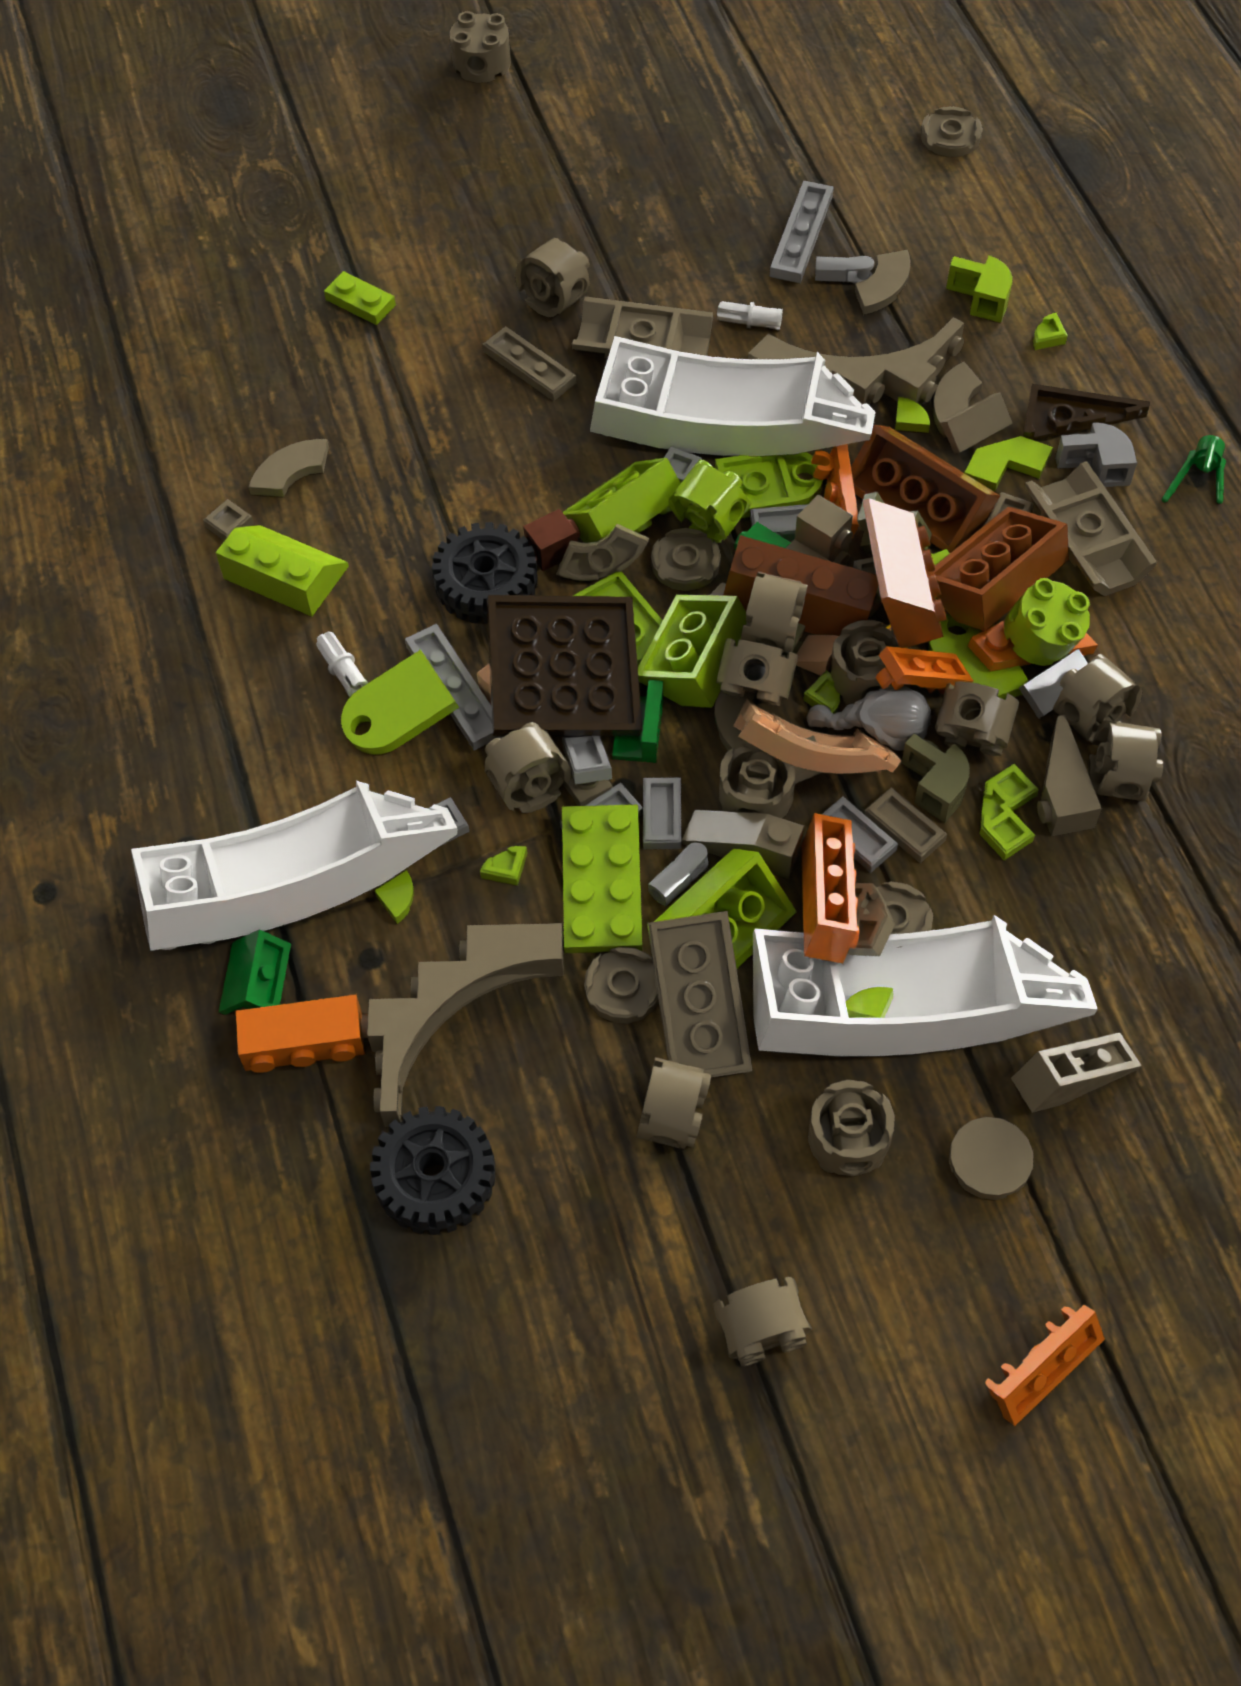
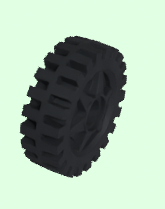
[432,522,538,624]
[370,1106,496,1235]

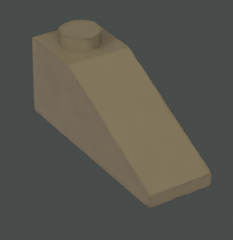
[1037,715,1102,837]
[682,810,804,879]
[1011,1033,1142,1113]

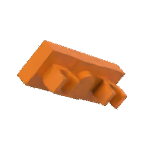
[811,444,859,540]
[875,646,973,694]
[985,1305,1105,1426]

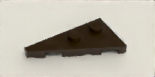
[1023,384,1150,440]

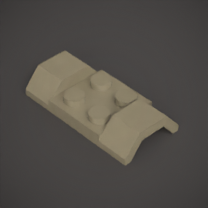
[572,296,713,358]
[1025,461,1157,596]

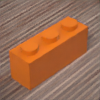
[236,994,365,1073]

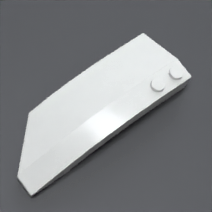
[590,336,875,456]
[131,781,457,951]
[753,915,1097,1056]

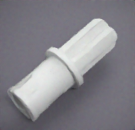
[717,301,783,330]
[316,631,368,697]

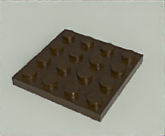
[487,595,642,736]

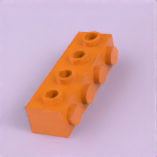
[801,813,859,964]

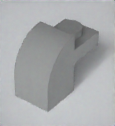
[1055,423,1137,487]

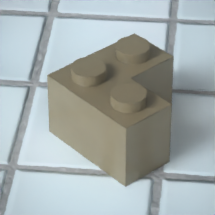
[786,495,853,566]

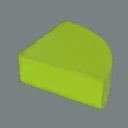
[1033,313,1068,350]
[895,397,930,433]
[803,670,840,714]
[480,846,527,886]
[375,870,414,924]
[846,987,893,1018]

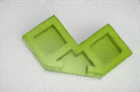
[964,436,1053,491]
[979,764,1039,860]

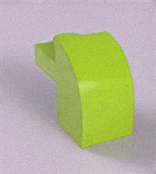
[946,256,1012,323]

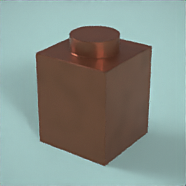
[523,509,580,571]

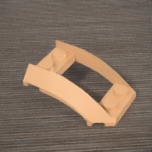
[734,699,901,774]

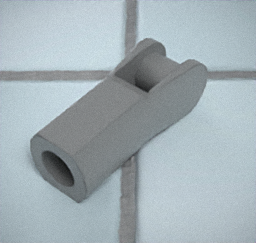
[815,256,874,283]
[648,842,709,906]

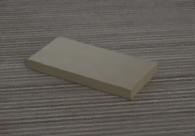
[647,911,752,1077]

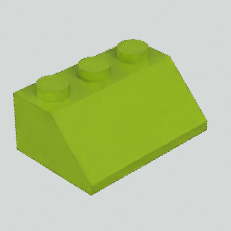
[563,458,681,543]
[216,525,349,617]
[638,595,747,708]
[654,848,797,969]

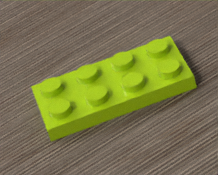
[562,804,643,953]

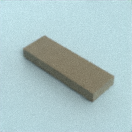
[483,326,576,401]

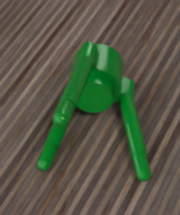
[1162,435,1226,504]

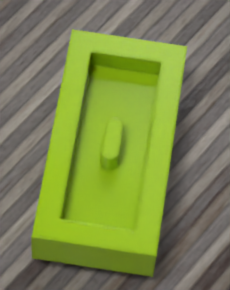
[324,271,396,325]

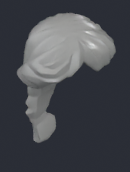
[806,685,932,751]

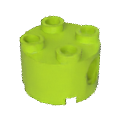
[668,459,751,543]
[1004,578,1090,666]

